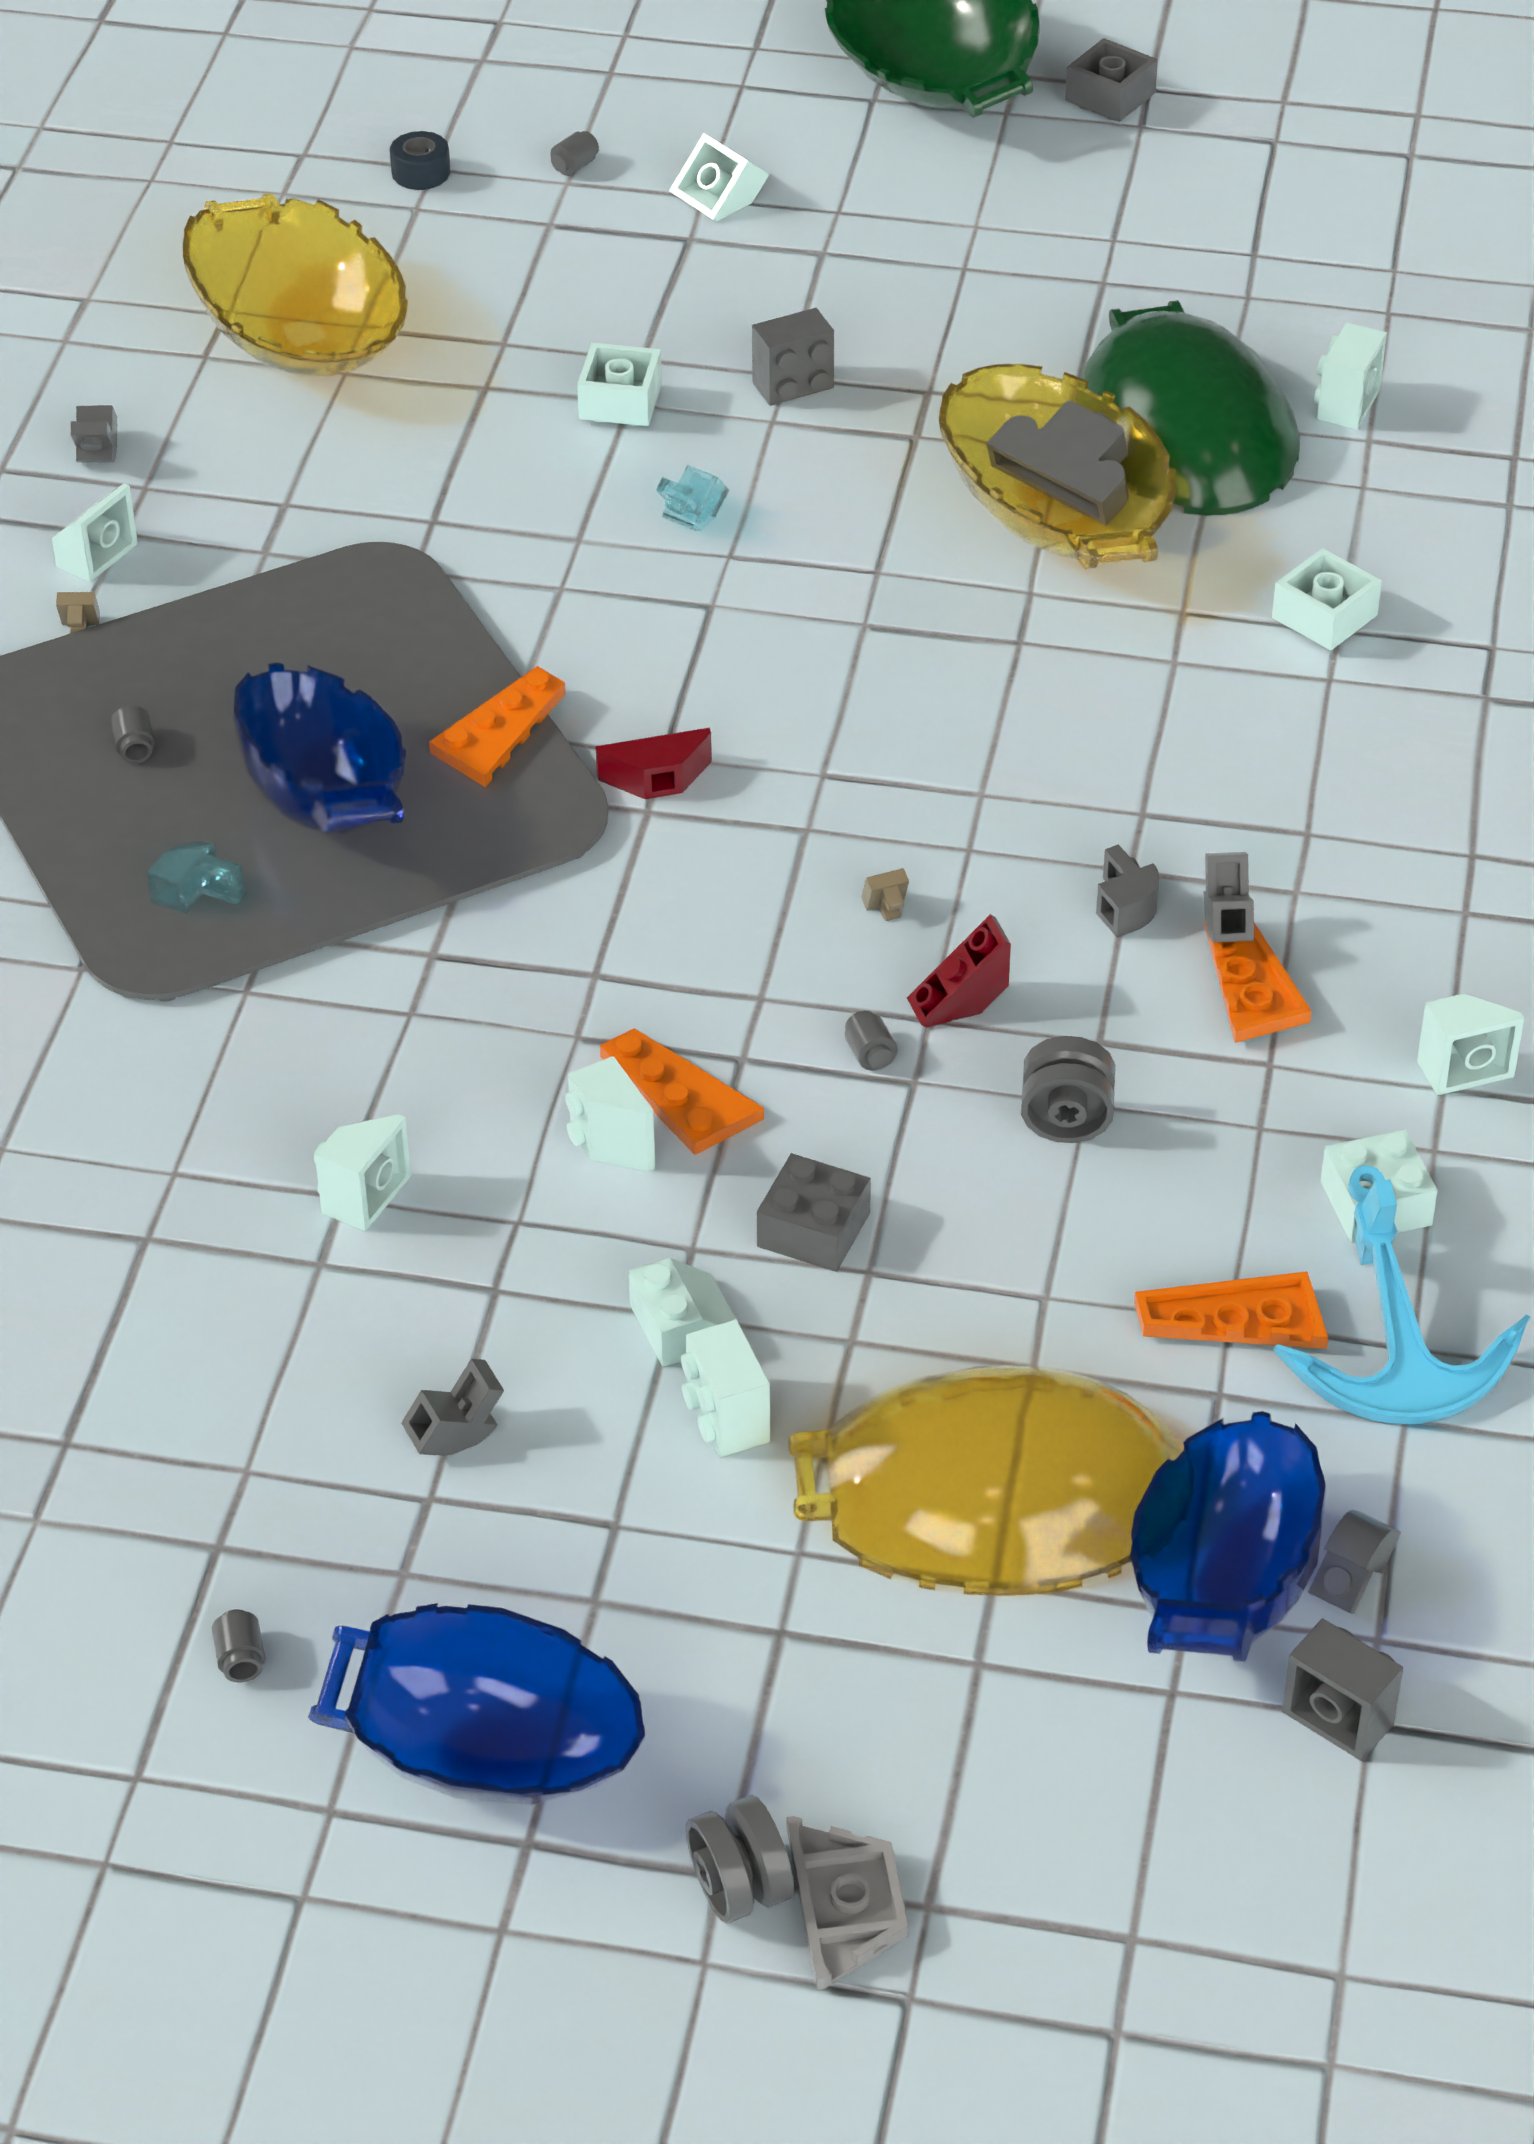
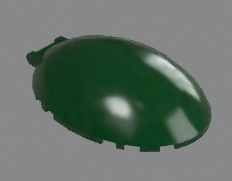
[825,0,1040,118]
[1077,300,1300,516]

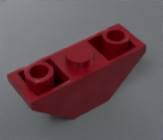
[595,727,712,799]
[907,914,1011,1028]

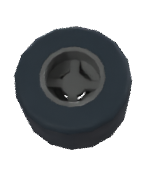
[389,131,451,190]

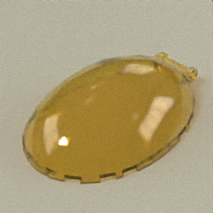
[182,193,408,376]
[939,364,1177,569]
[788,1365,1191,1596]

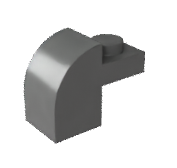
[71,405,118,463]
[1096,844,1159,938]
[1203,852,1254,942]
[401,1359,504,1456]
[1308,1510,1401,1614]

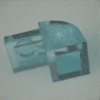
[656,465,729,531]
[147,842,246,914]

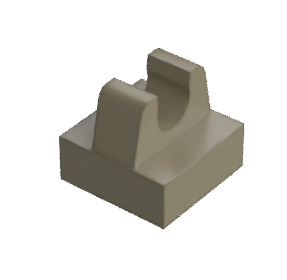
[56,592,100,633]
[861,868,909,921]

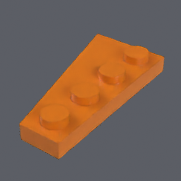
[429,666,566,788]
[1204,921,1312,1043]
[600,1028,764,1155]
[1134,1271,1328,1349]

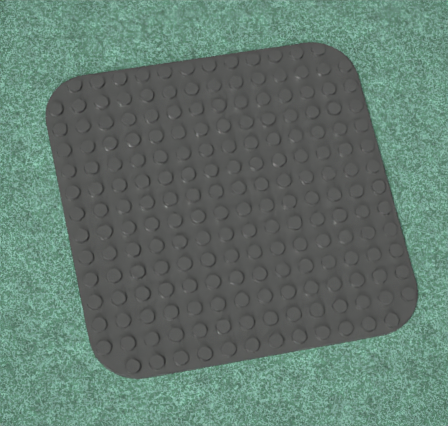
[0,542,608,1002]

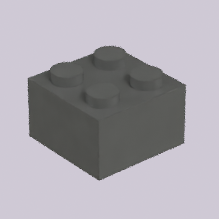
[1065,38,1158,122]
[752,307,834,406]
[757,1153,871,1272]
[1282,1618,1404,1761]

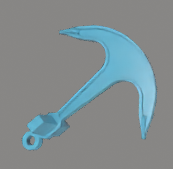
[1274,1165,1531,1424]

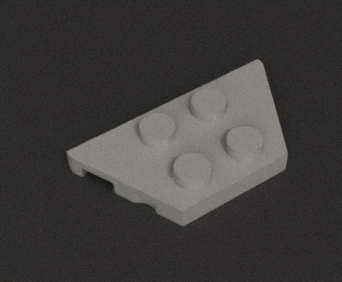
[786,1816,909,1990]

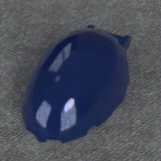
[233,662,406,833]
[1130,1411,1327,1662]
[308,1603,645,1805]

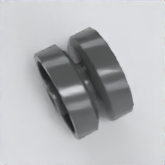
[1021,1036,1116,1143]
[685,1795,794,1924]

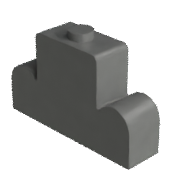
[986,401,1129,526]

